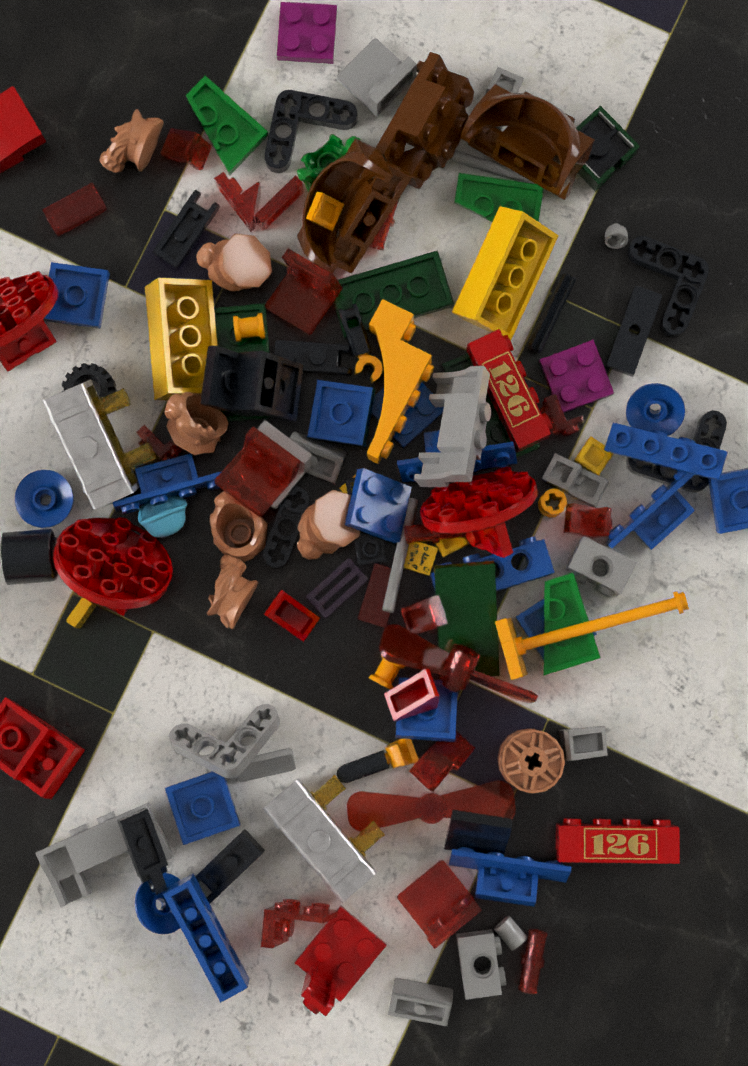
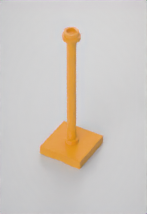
[495,591,689,680]

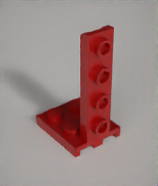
[295,905,387,1016]

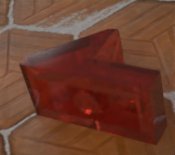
[214,172,261,232]

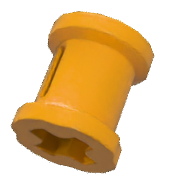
[233,313,265,342]
[538,489,567,518]
[369,652,406,690]

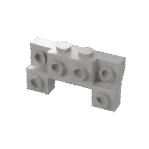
[414,366,491,487]
[35,802,174,907]

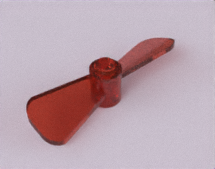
[379,624,538,703]
[347,780,516,832]

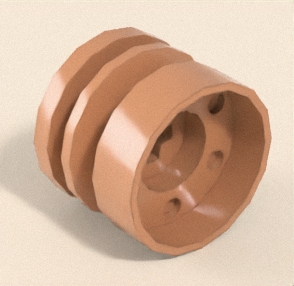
[497,728,565,794]

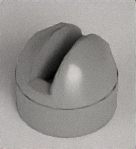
[605,223,628,249]

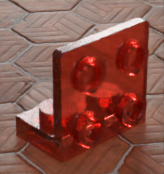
[265,248,343,335]
[215,426,301,517]
[397,859,482,949]
[261,899,338,948]

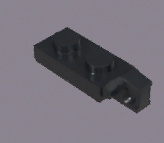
[117,808,168,895]

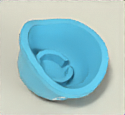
[138,496,187,538]

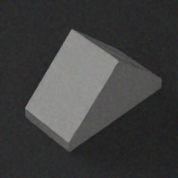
[559,726,608,761]

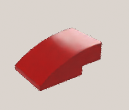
[0,86,46,173]
[0,697,85,799]

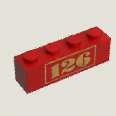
[466,329,552,453]
[556,818,680,864]

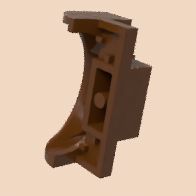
[376,52,475,189]
[460,84,595,200]
[297,138,412,274]

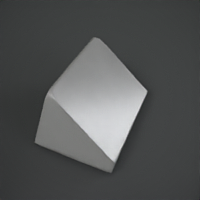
[290,431,347,484]
[232,748,296,782]
[388,978,453,1026]

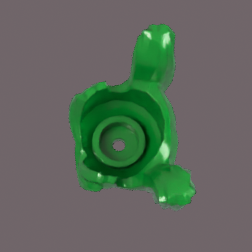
[297,134,361,192]

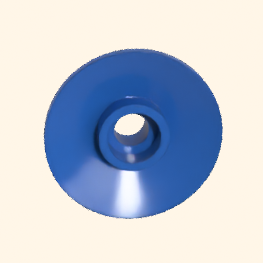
[626,383,685,436]
[15,470,74,528]
[135,873,180,935]

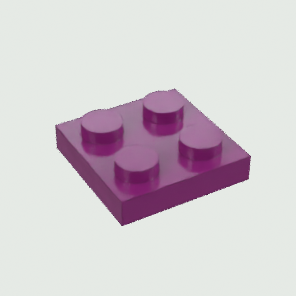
[277,2,337,64]
[539,340,614,415]

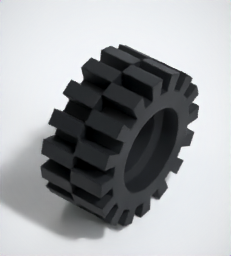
[62,363,118,413]

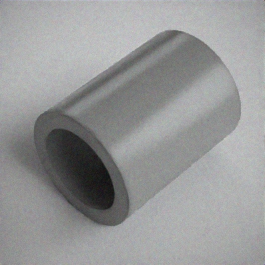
[494,916,527,951]

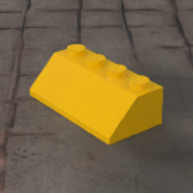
[452,206,559,340]
[145,278,218,401]

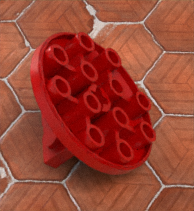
[0,271,58,372]
[420,467,538,558]
[53,517,173,616]

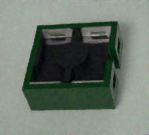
[576,105,640,192]

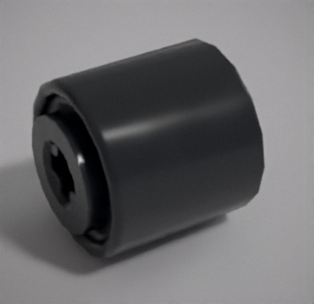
[1,529,58,585]

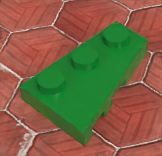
[186,76,268,176]
[454,173,544,222]
[543,573,601,676]

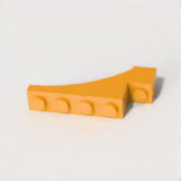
[367,299,434,464]

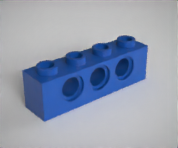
[430,536,555,592]
[163,873,250,1003]

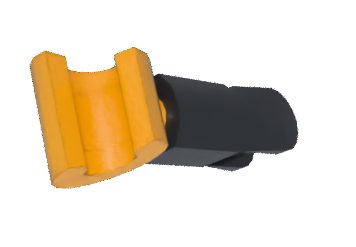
[338,303,383,383]
[337,738,419,783]

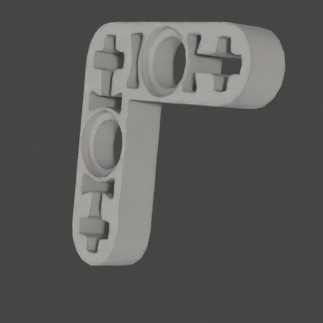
[169,704,280,778]

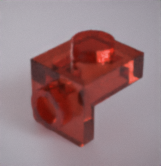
[160,128,211,170]
[540,394,585,436]
[136,425,182,461]
[563,503,612,538]

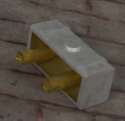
[43,379,156,510]
[263,775,385,903]

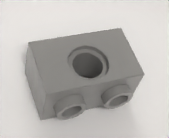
[565,536,637,598]
[456,929,506,1000]

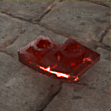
[409,730,475,792]

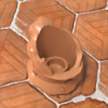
[100,109,164,173]
[196,234,272,291]
[164,392,229,455]
[209,490,268,562]
[297,490,360,560]
[207,553,259,629]

